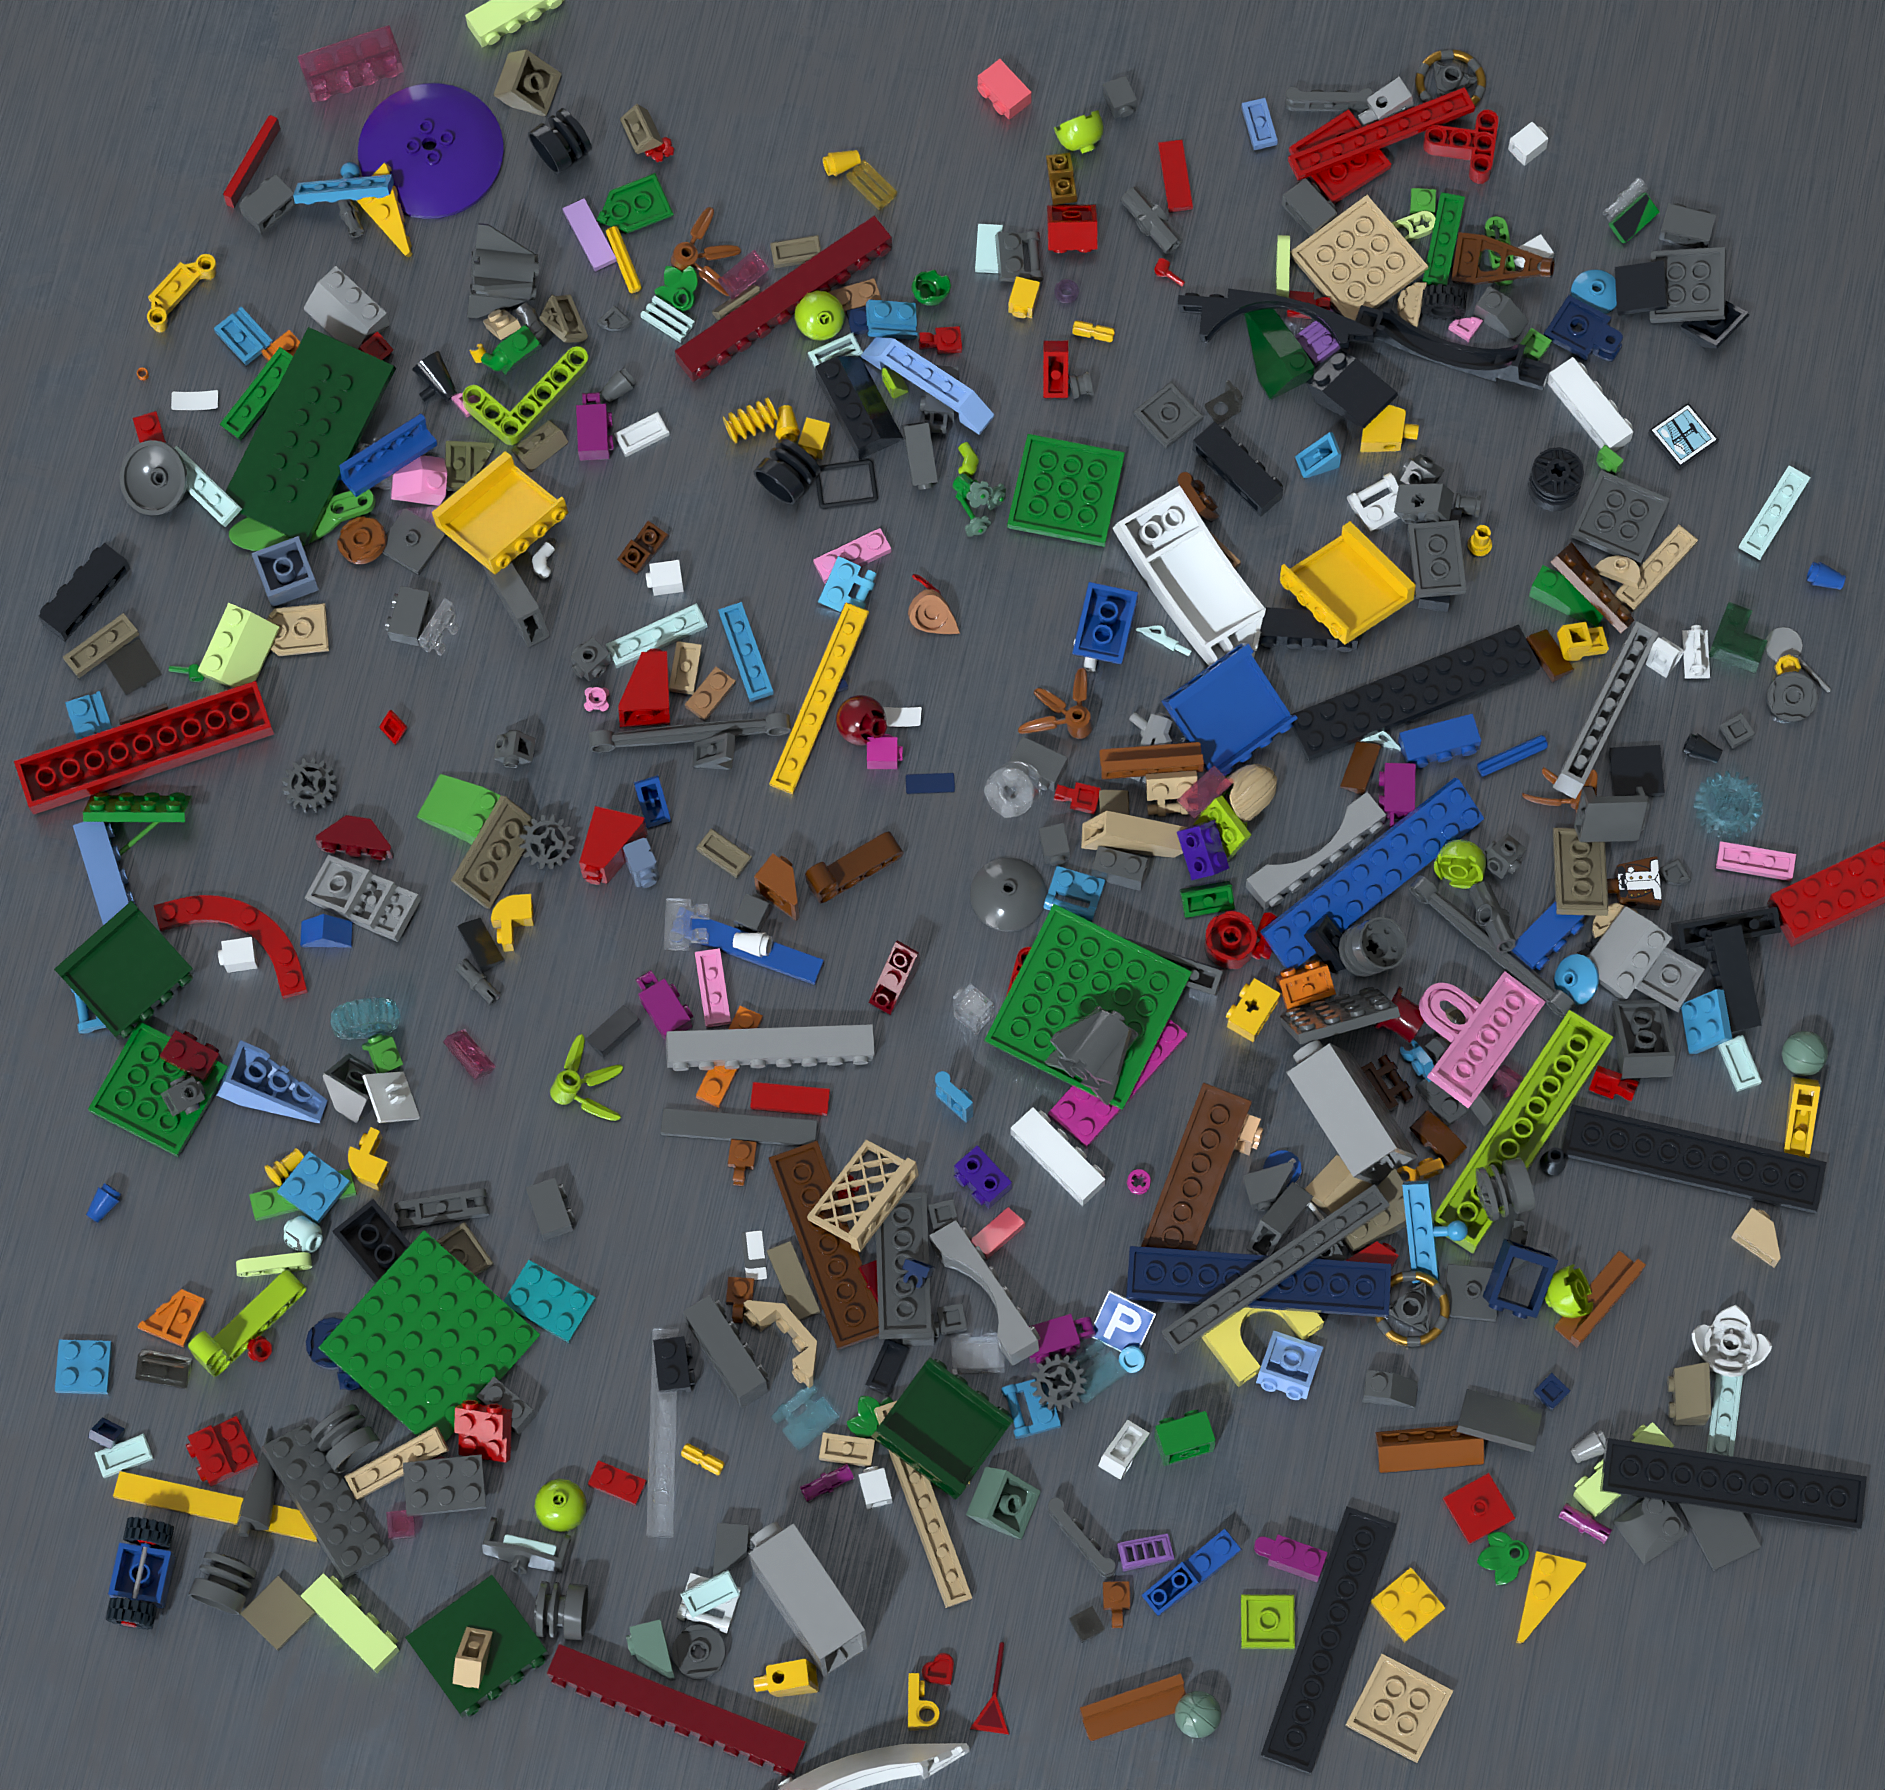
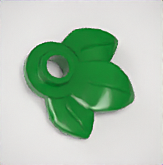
[654,266,698,311]
[847,1396,894,1442]
[1477,1532,1530,1585]

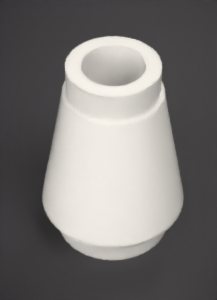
[733,932,773,958]

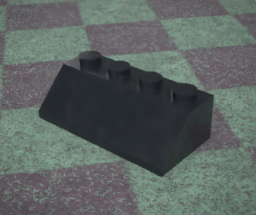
[815,356,904,460]

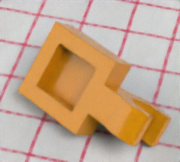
[1397,1158,1444,1182]

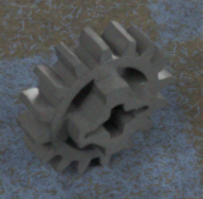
[282,758,337,813]
[519,815,574,869]
[1030,1354,1088,1412]

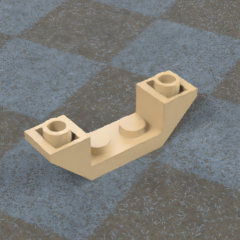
[743,1300,817,1388]

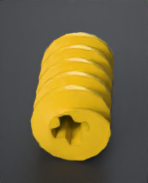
[722,397,778,443]

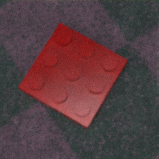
[1289,109,1391,204]

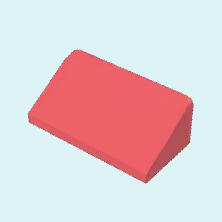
[971,1207,1025,1260]

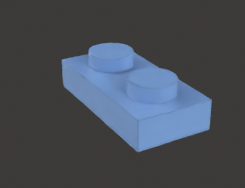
[1241,98,1278,150]

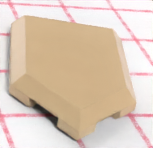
[267,603,329,656]

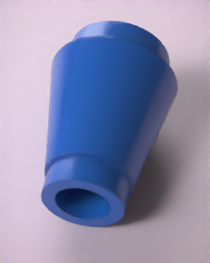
[1806,562,1846,590]
[86,1183,121,1223]

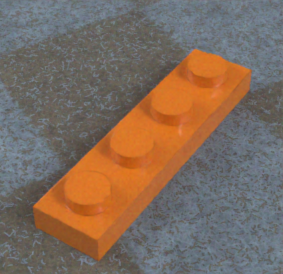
[696,1006,763,1108]

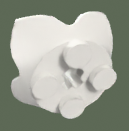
[1691,1305,1772,1377]

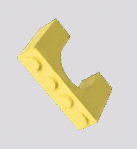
[1201,1308,1324,1387]

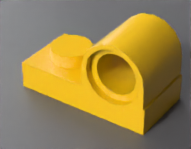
[908,1673,940,1731]

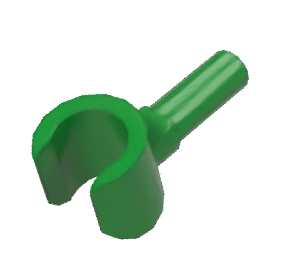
[169,664,204,682]

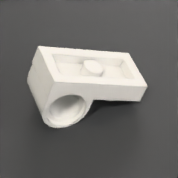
[1645,637,1684,678]
[1098,1420,1150,1480]

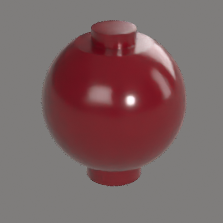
[836,695,887,746]

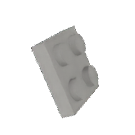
[1635,947,1705,1012]

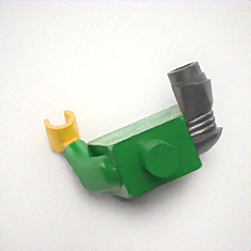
[469,302,546,376]

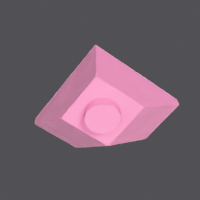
[391,455,447,506]

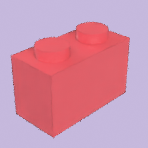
[977,59,1032,120]

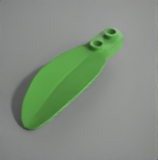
[229,489,376,551]

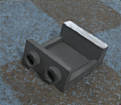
[1574,787,1650,842]

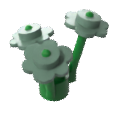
[952,474,1006,536]

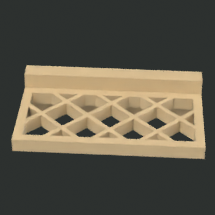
[807,1140,919,1252]

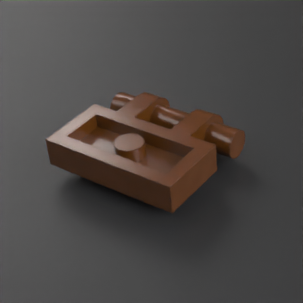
[1361,1054,1414,1112]

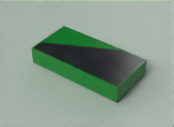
[1608,193,1660,243]

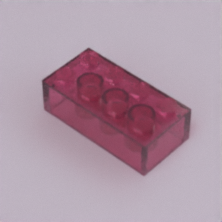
[297,25,404,102]

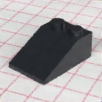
[1306,350,1398,428]

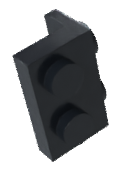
[653,1336,696,1393]

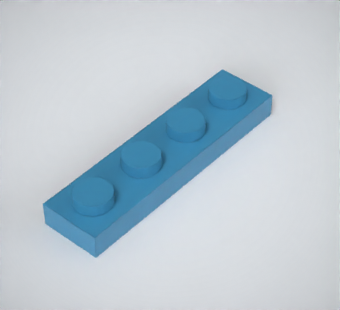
[718,602,774,702]

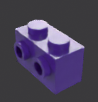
[1177,820,1230,880]
[954,1145,1012,1209]

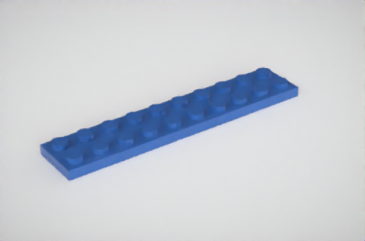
[1260,778,1485,969]

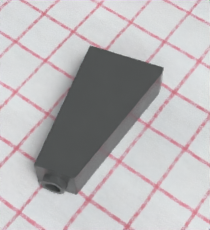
[482,562,550,648]

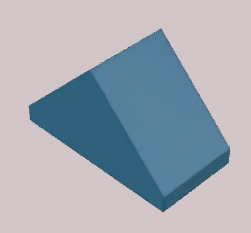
[1295,432,1341,478]

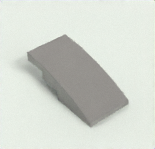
[305,855,422,942]

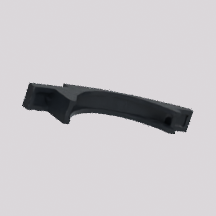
[1178,288,1375,351]
[1355,305,1551,390]

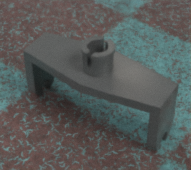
[482,1517,571,1574]

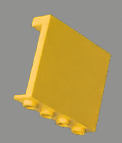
[432,451,569,575]
[1280,521,1416,645]

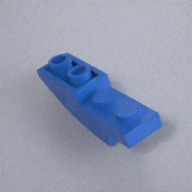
[1142,1529,1242,1616]

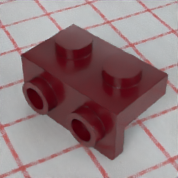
[160,1030,223,1082]

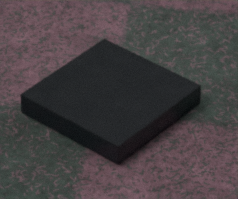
[1615,260,1667,315]
[1609,745,1665,796]

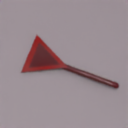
[970,1642,1009,1735]

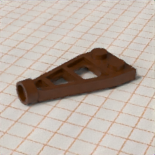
[1451,232,1555,285]

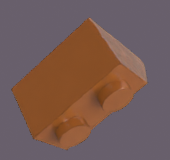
[754,853,799,921]

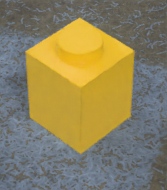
[1008,276,1040,318]
[798,417,831,460]

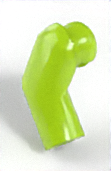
[958,442,979,476]

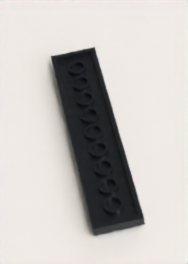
[1291,624,1540,761]
[1562,1104,1827,1214]
[1600,1438,1867,1530]
[1260,1506,1396,1775]

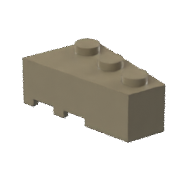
[1342,1168,1407,1256]

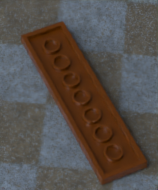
[1141,1082,1252,1251]
[769,1141,879,1350]

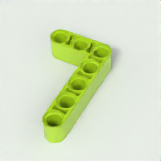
[463,346,588,445]
[188,1270,307,1377]

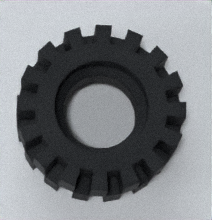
[1421,284,1467,320]

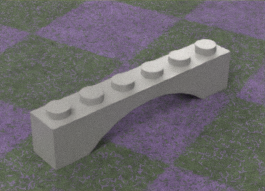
[1246,792,1386,910]
[929,1220,1040,1366]

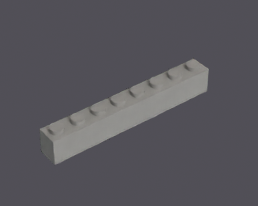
[1553,621,1658,799]
[666,1024,874,1071]

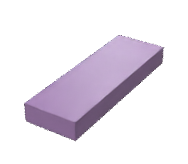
[562,198,617,271]

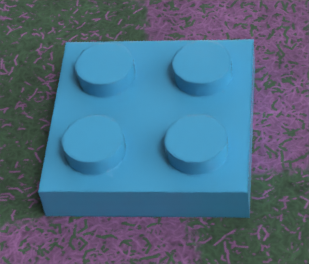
[1681,989,1732,1054]
[277,1151,351,1223]
[55,1340,113,1394]

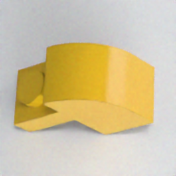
[1557,622,1609,661]
[491,894,534,952]
[348,1127,391,1191]

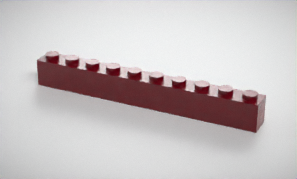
[675,216,892,382]
[547,1644,807,1777]

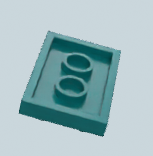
[504,1260,596,1344]

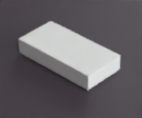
[614,412,670,457]

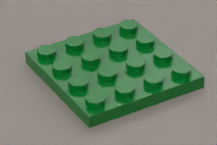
[1007,434,1125,547]
[88,1021,228,1157]

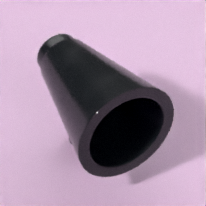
[412,351,458,402]

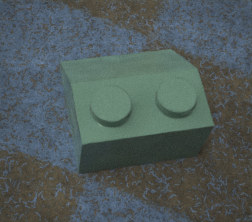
[966,1467,1041,1540]
[626,1619,676,1681]

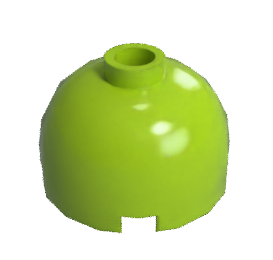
[1054,110,1104,154]
[795,291,845,341]
[1434,839,1486,889]
[1545,1264,1593,1318]
[534,1478,587,1532]

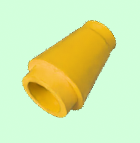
[823,150,861,176]
[775,405,800,442]

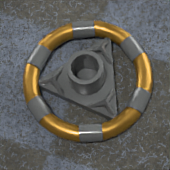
[1415,49,1486,106]
[1375,1270,1450,1347]

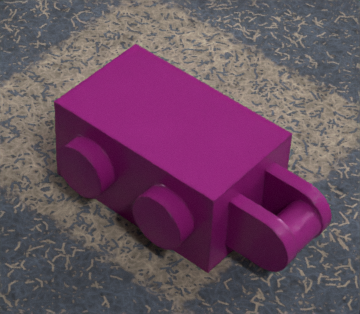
[576,392,614,461]
[1378,763,1416,829]
[635,970,693,1042]
[1028,1314,1096,1364]
[1254,1534,1328,1583]

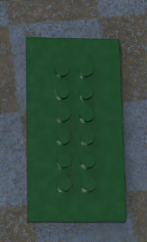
[225,327,396,545]

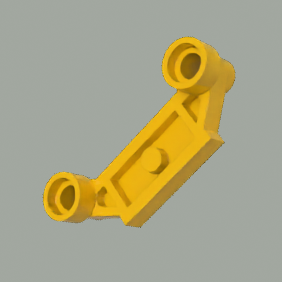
[147,254,217,333]

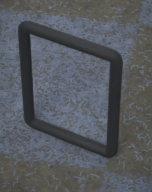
[815,459,878,508]

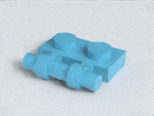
[818,556,877,612]

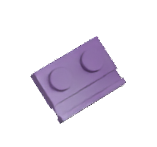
[1295,309,1340,367]

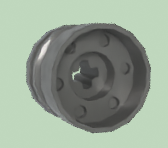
[1339,917,1407,977]
[1475,1157,1535,1221]
[310,1404,381,1473]
[188,1552,257,1615]
[534,1581,588,1641]

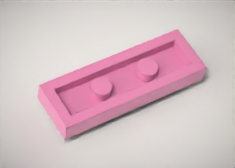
[813,528,892,584]
[1716,841,1796,881]
[695,948,731,1028]

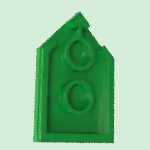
[597,173,674,233]

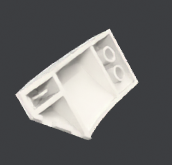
[1112,485,1266,666]
[778,1743,970,1790]

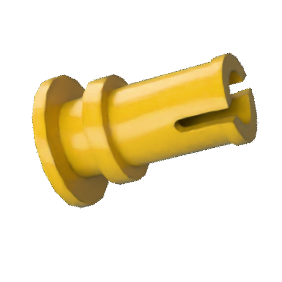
[1467,525,1492,557]
[264,1148,304,1187]

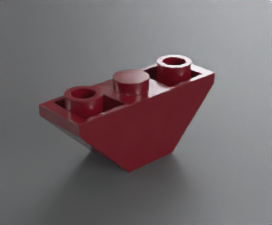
[315,815,394,861]
[868,940,920,1015]

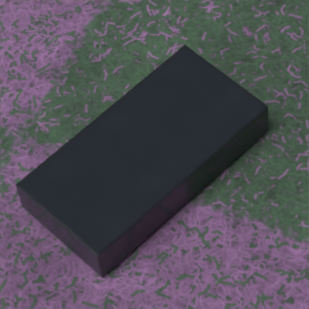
[865,1339,910,1397]

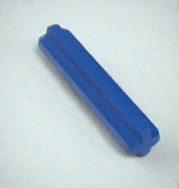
[1477,735,1548,776]

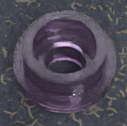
[1054,279,1079,304]

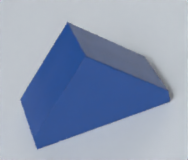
[634,775,671,828]
[300,914,353,947]

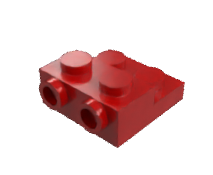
[454,1400,512,1463]
[185,1416,259,1487]

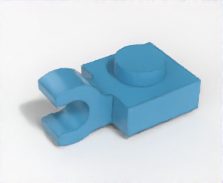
[1400,1040,1434,1083]

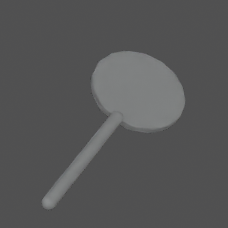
[1765,627,1831,692]

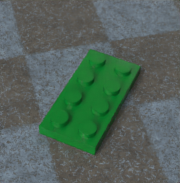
[83,792,192,822]

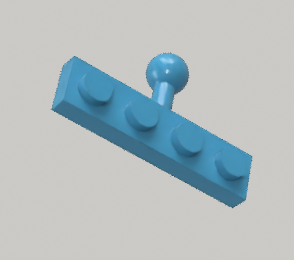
[293,162,394,205]
[1402,1180,1468,1283]

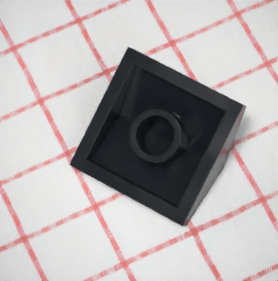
[1680,300,1750,349]

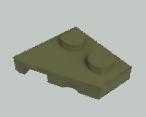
[445,441,494,491]

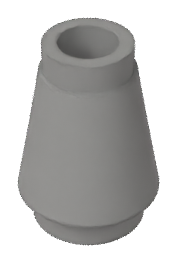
[1570,1429,1606,1463]

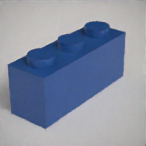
[1398,714,1481,769]
[1512,901,1585,971]

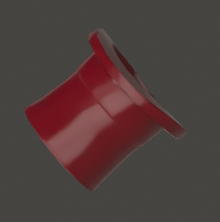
[1374,986,1425,1043]

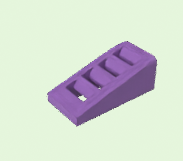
[1117,1534,1174,1572]

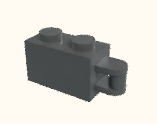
[920,365,959,434]

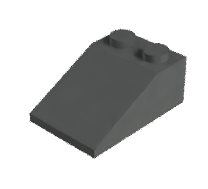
[1612,999,1676,1079]

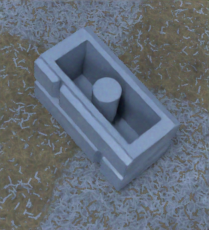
[623,838,659,888]

